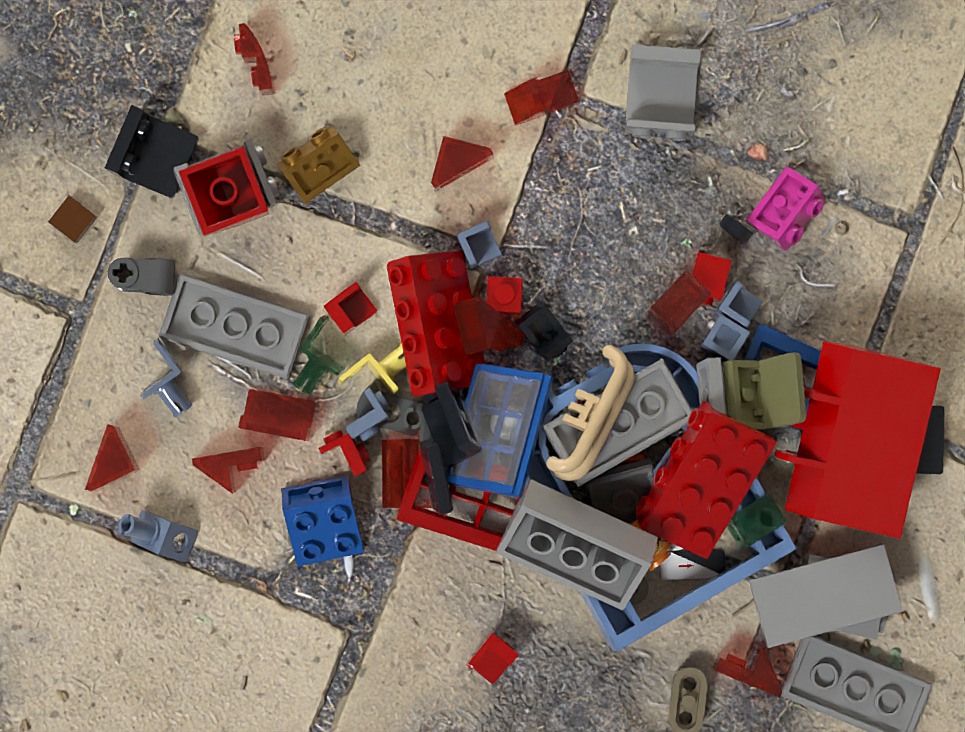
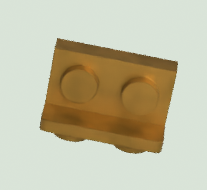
[277,126,361,204]

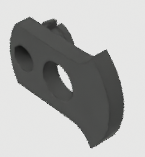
[356,382,424,437]

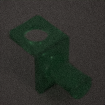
[293,315,345,395]
[727,494,786,548]

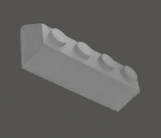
[496,479,658,610]

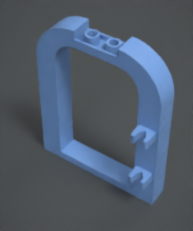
[510,344,796,651]

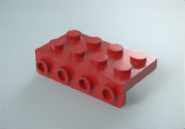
[387,250,485,397]
[636,401,776,559]

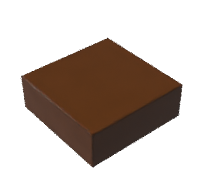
[48,195,97,244]

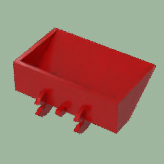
[774,341,941,539]

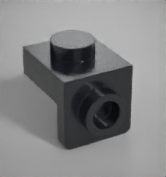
[515,301,573,361]

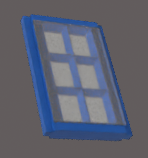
[446,364,553,498]

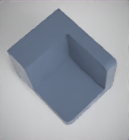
[457,221,502,269]
[715,281,763,329]
[700,314,750,362]

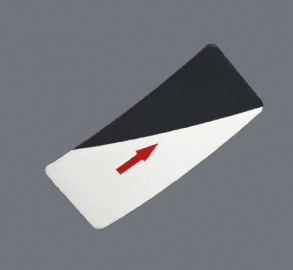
[660,550,726,580]

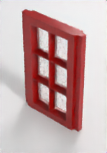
[396,450,524,551]

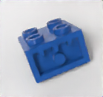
[281,475,364,566]

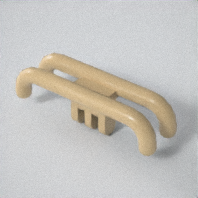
[546,345,635,481]

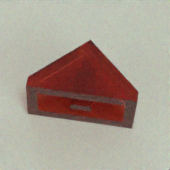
[431,136,494,192]
[647,270,712,335]
[85,424,140,492]

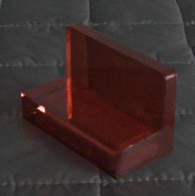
[238,389,316,441]
[381,439,432,508]

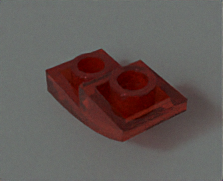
[234,23,276,96]

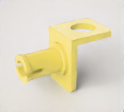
[337,343,406,395]

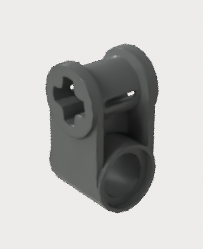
[107,258,175,296]

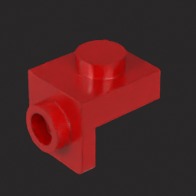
[318,430,371,476]

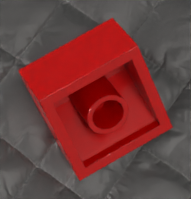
[178,146,270,236]

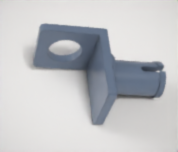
[140,338,193,418]
[118,510,198,562]

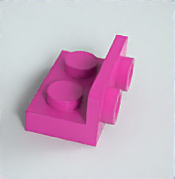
[746,166,826,251]

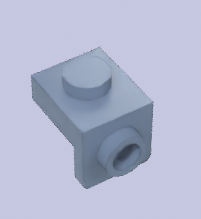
[345,388,391,442]

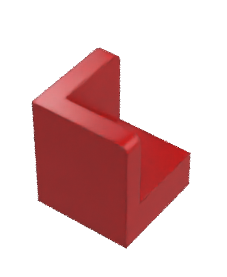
[323,282,377,336]
[466,631,519,684]

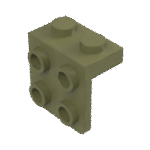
[723,352,806,431]

